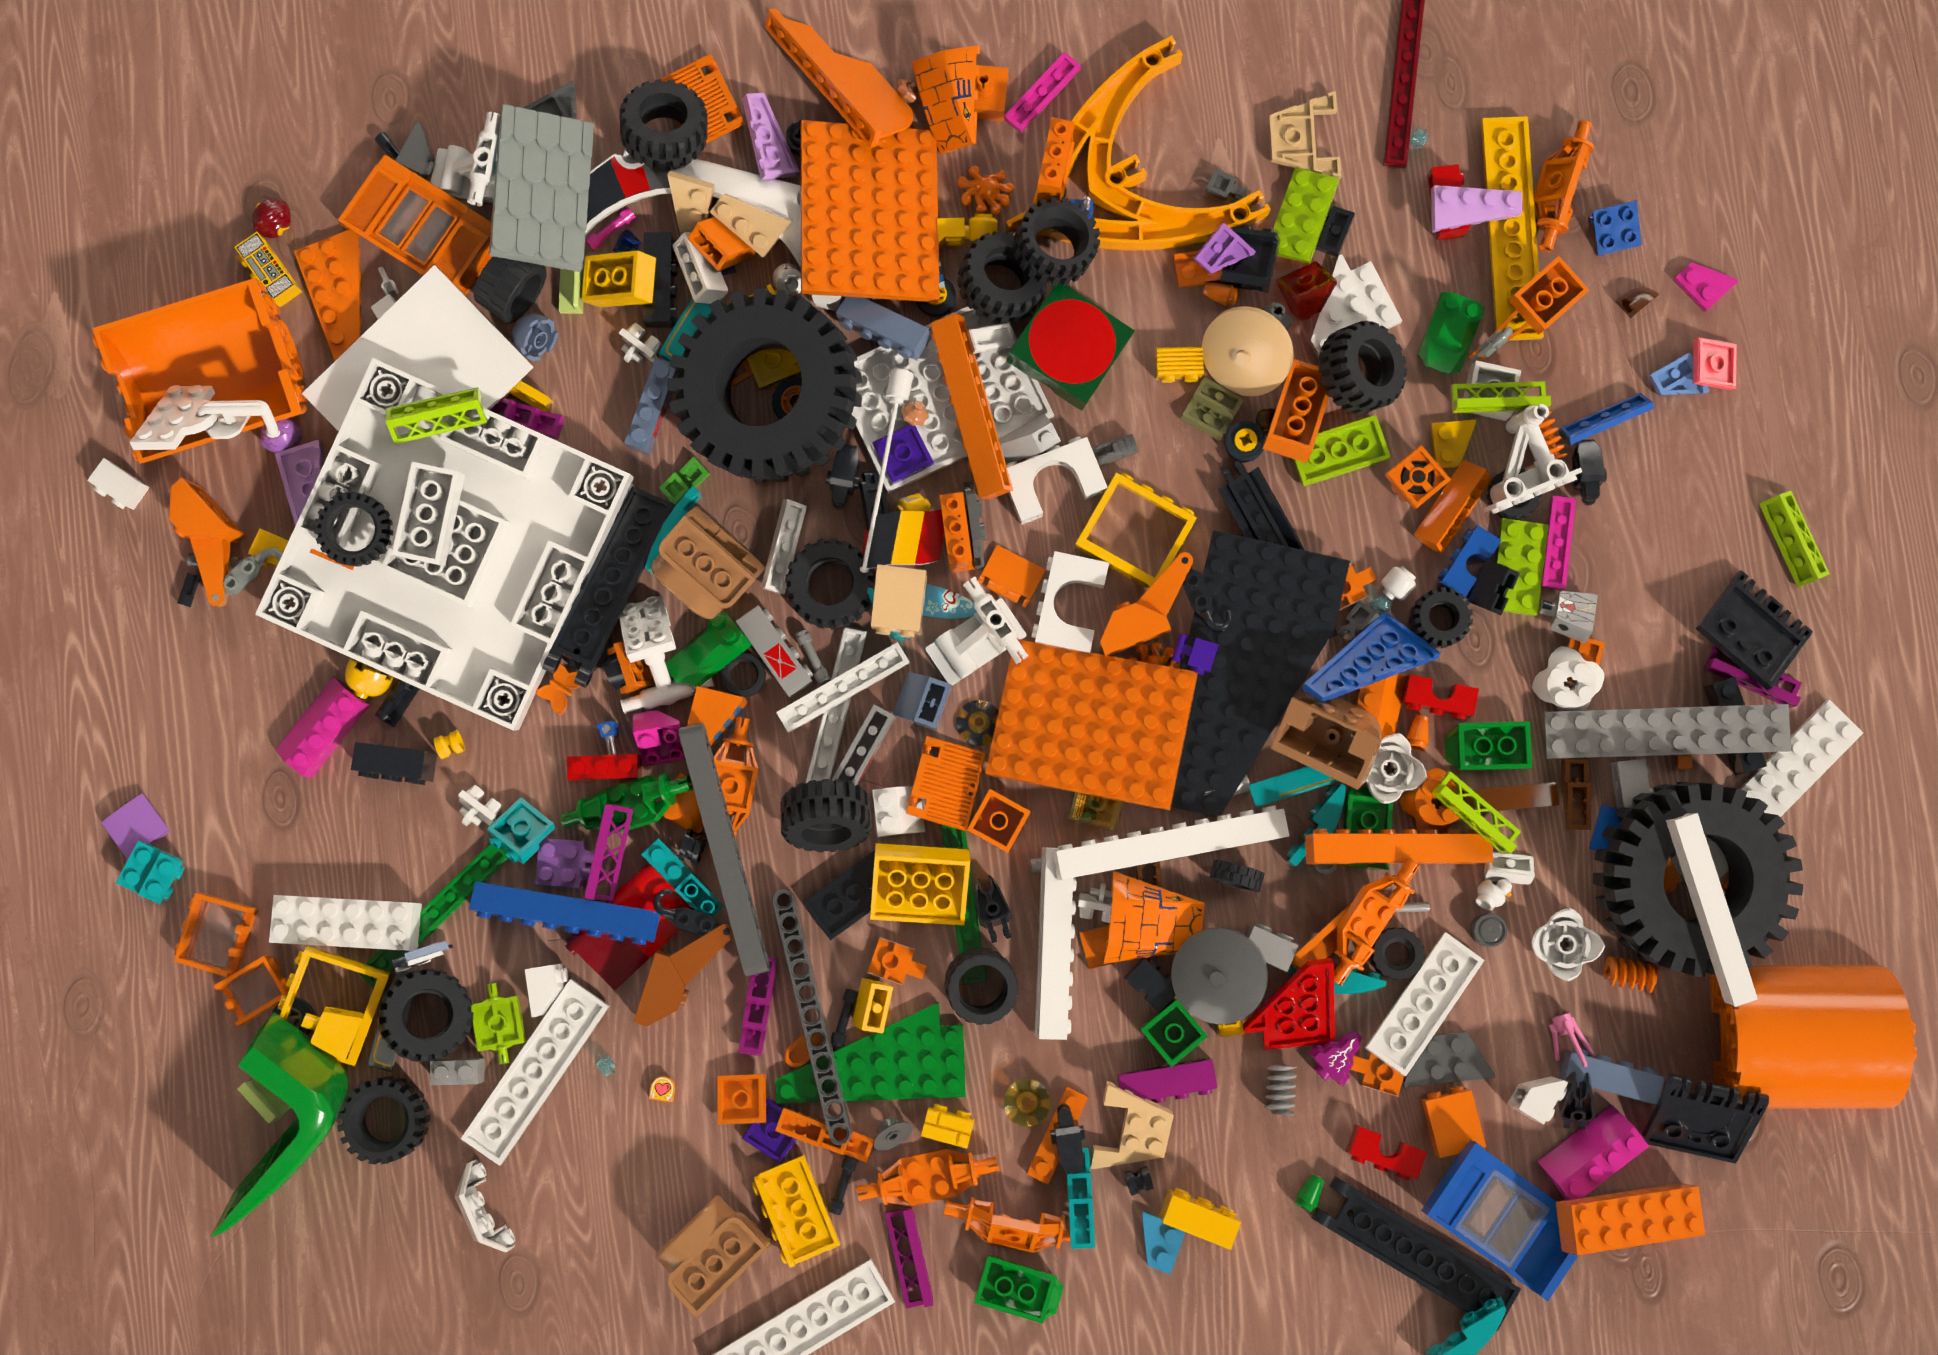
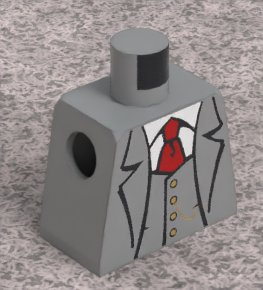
[1539,591,1598,643]

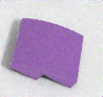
[101,793,170,860]

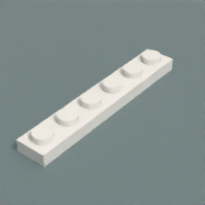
[776,642,910,733]

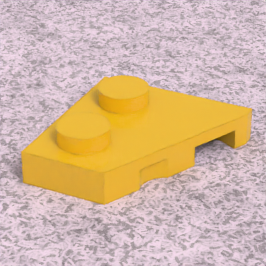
[1430,419,1476,469]

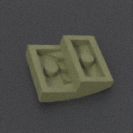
[1180,377,1244,441]

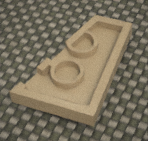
[667,171,714,236]
[710,193,792,257]

